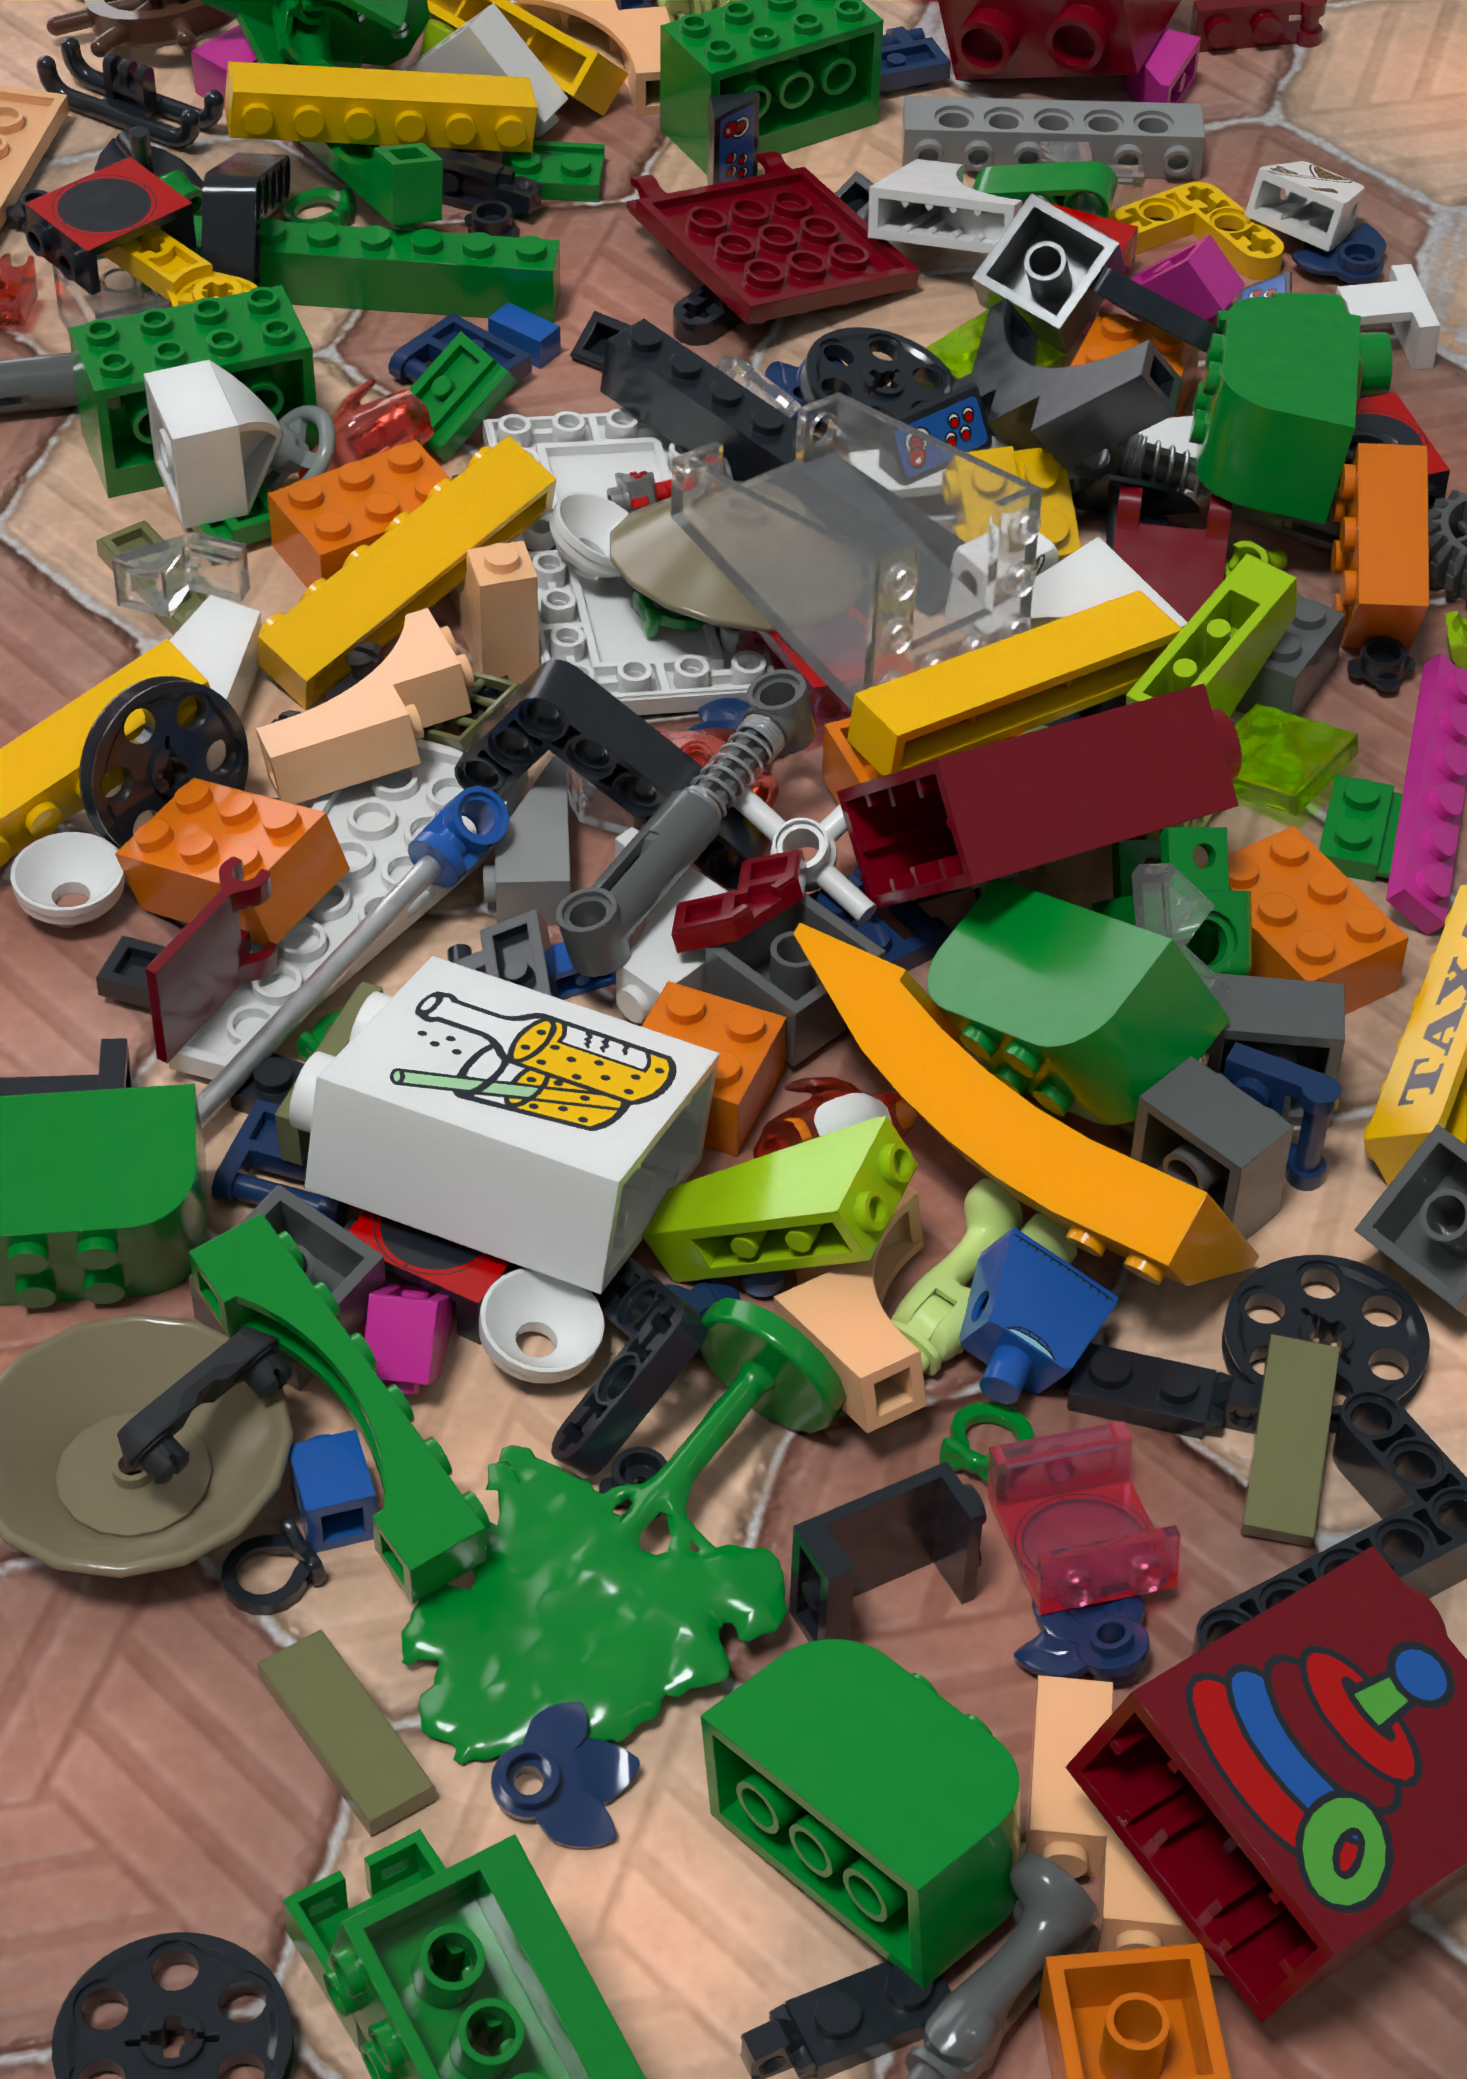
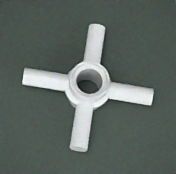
[733,787,877,924]

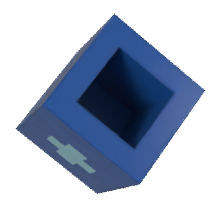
[288,1429,378,1553]

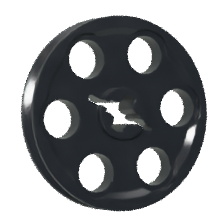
[800,327,956,449]
[79,676,249,849]
[1222,1255,1430,1433]
[52,1932,294,2079]

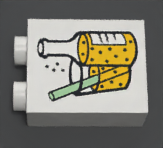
[289,956,720,1294]

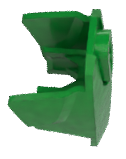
[201,0,430,68]

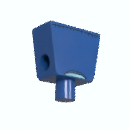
[959,1227,1119,1404]

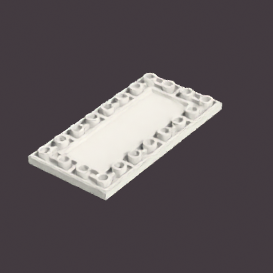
[483,408,776,715]

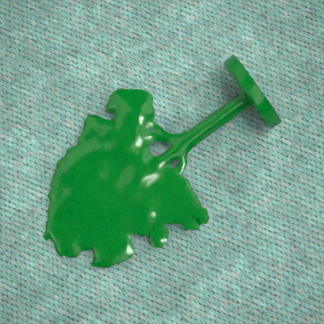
[401,1298,846,1765]

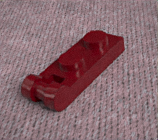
[1190,0,1327,52]

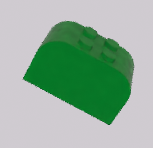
[1188,297,1361,524]
[927,878,1230,1125]
[0,1084,208,1308]
[701,1639,1021,1989]

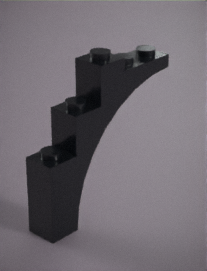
[952,298,1182,469]

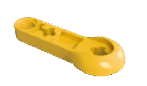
[102,228,257,307]

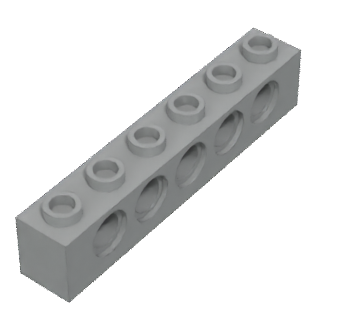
[902,96,1205,180]

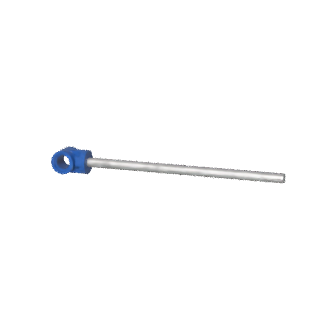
[197,786,510,1128]

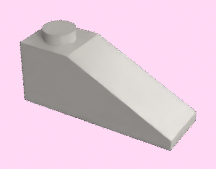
[483,755,570,925]

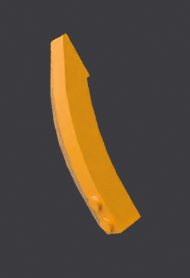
[793,923,1259,1286]

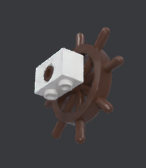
[46,0,235,58]

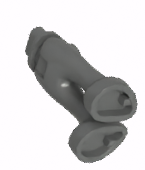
[905,1853,1100,2079]

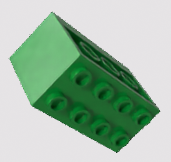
[660,0,884,175]
[68,285,319,498]
[323,1834,646,2079]

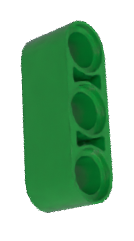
[972,161,1118,218]

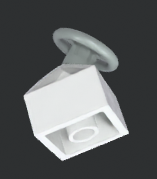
[144,360,336,529]

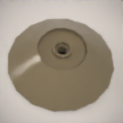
[610,481,865,632]
[0,1314,294,1578]

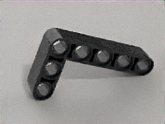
[201,152,291,287]
[454,659,772,890]
[1191,1389,1467,1656]

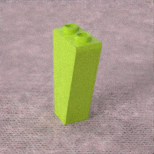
[1126,554,1297,717]
[642,1116,918,1283]

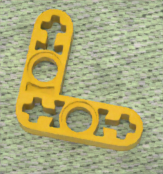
[1107,182,1284,280]

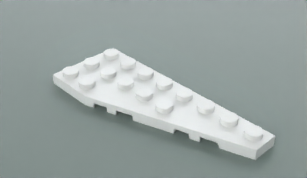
[168,739,528,1080]

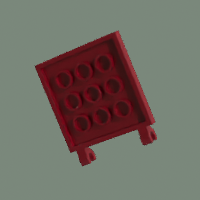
[626,151,920,325]

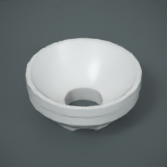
[549,492,629,580]
[10,832,125,928]
[479,1268,604,1383]

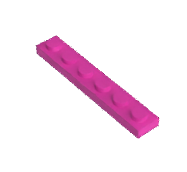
[1386,653,1467,936]

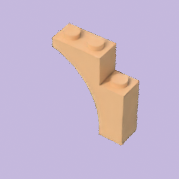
[515,0,670,116]
[256,608,475,804]
[774,1185,927,1434]
[1025,1675,1224,1976]

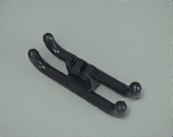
[36,37,224,148]

